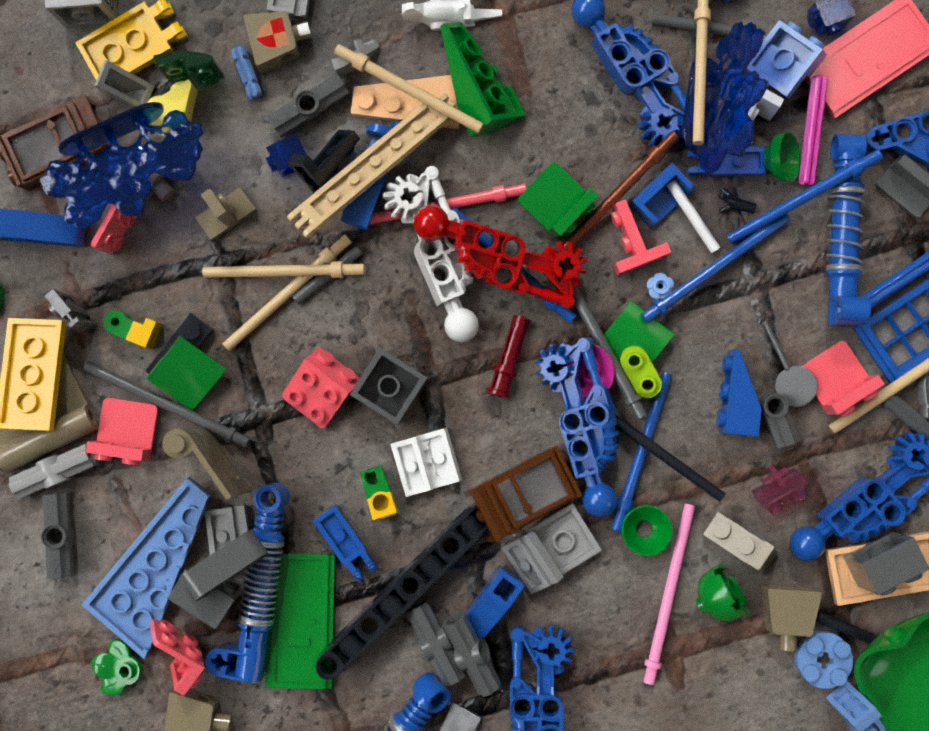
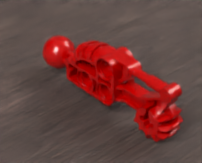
[413,205,587,308]

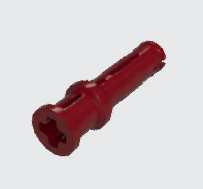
[486,315,530,399]

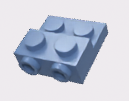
[744,20,827,98]

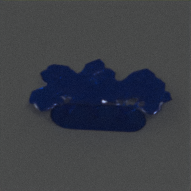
[682,22,769,176]
[39,102,204,229]

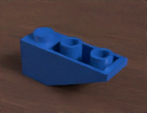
[716,350,762,437]
[465,565,525,639]

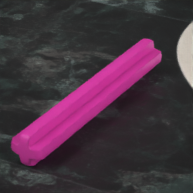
[798,75,828,186]

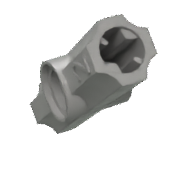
[9,444,97,499]

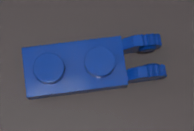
[688,146,766,176]
[313,504,378,582]

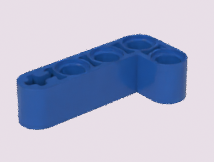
[0,208,87,247]

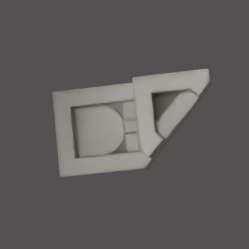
[331,39,380,77]

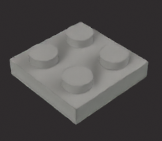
[525,502,602,575]

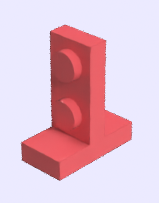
[611,199,671,276]

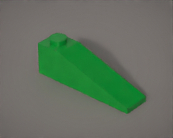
[440,22,527,137]

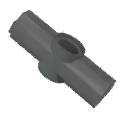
[267,73,350,138]
[41,493,75,579]
[406,600,466,687]
[442,612,501,697]

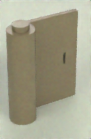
[0,354,99,473]
[162,428,251,500]

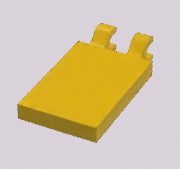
[75,0,188,80]

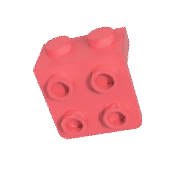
[86,183,138,255]
[802,341,884,416]
[282,347,360,428]
[86,398,159,465]
[150,619,205,696]

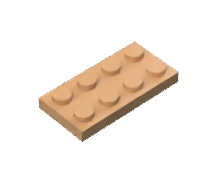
[825,531,929,606]

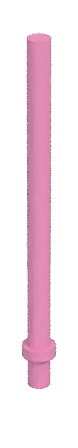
[643,503,695,685]

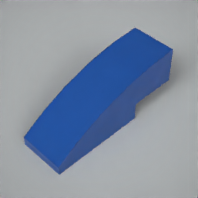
[341,139,393,231]

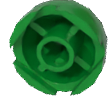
[696,563,749,622]

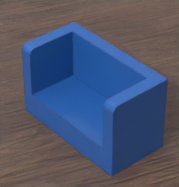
[629,163,695,229]

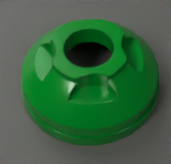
[763,131,801,182]
[621,505,672,556]

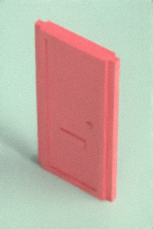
[805,0,929,119]

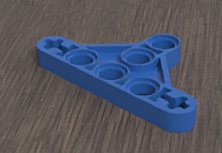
[864,110,929,173]

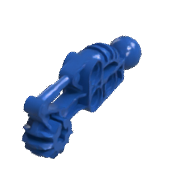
[571,0,694,147]
[535,337,619,517]
[789,432,929,562]
[510,624,575,731]

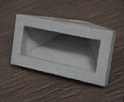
[94,60,154,110]

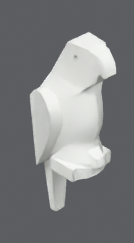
[402,0,502,31]

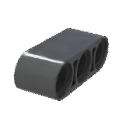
[180,529,268,601]

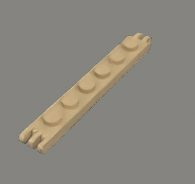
[287,93,457,238]

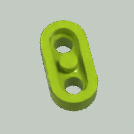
[620,345,662,398]

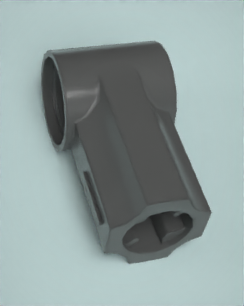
[758,393,800,449]

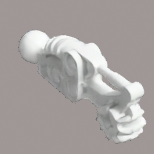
[383,166,479,343]

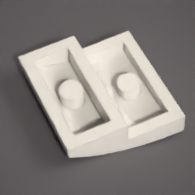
[391,428,462,497]

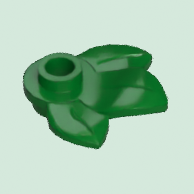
[91,639,143,695]

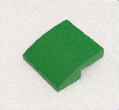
[604,300,675,366]
[146,336,226,410]

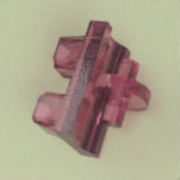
[751,465,809,515]

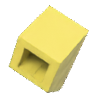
[142,79,198,142]

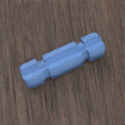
[231,46,262,99]

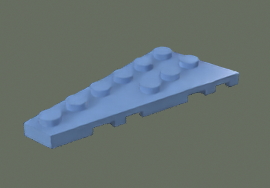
[82,477,211,659]

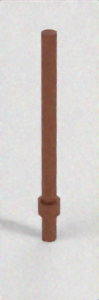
[562,131,680,248]

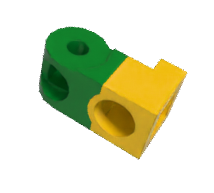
[103,310,163,349]
[360,465,399,521]

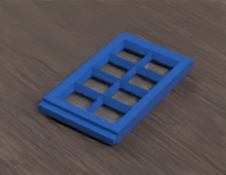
[853,278,929,383]

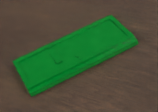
[265,553,335,689]

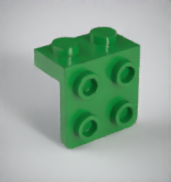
[518,162,599,238]

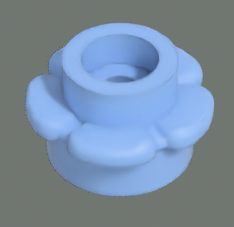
[647,273,674,299]

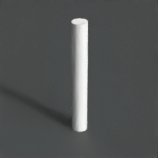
[666,179,720,253]

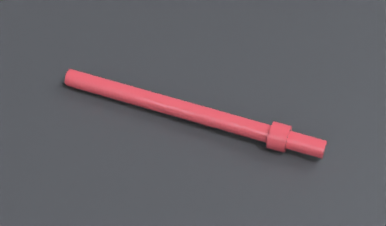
[369,184,526,225]

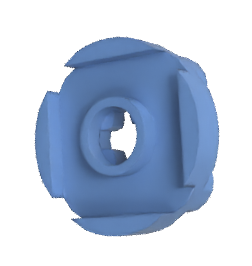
[794,630,853,689]

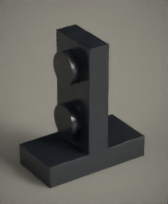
[286,130,360,193]

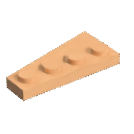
[351,75,459,129]

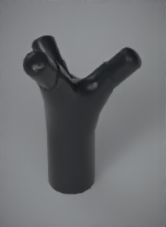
[719,188,757,214]

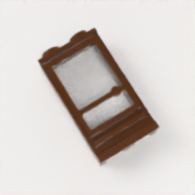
[0,94,116,191]
[464,446,582,542]

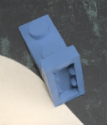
[825,681,887,731]

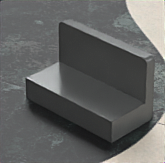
[875,154,929,218]

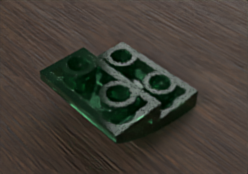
[153,51,225,86]

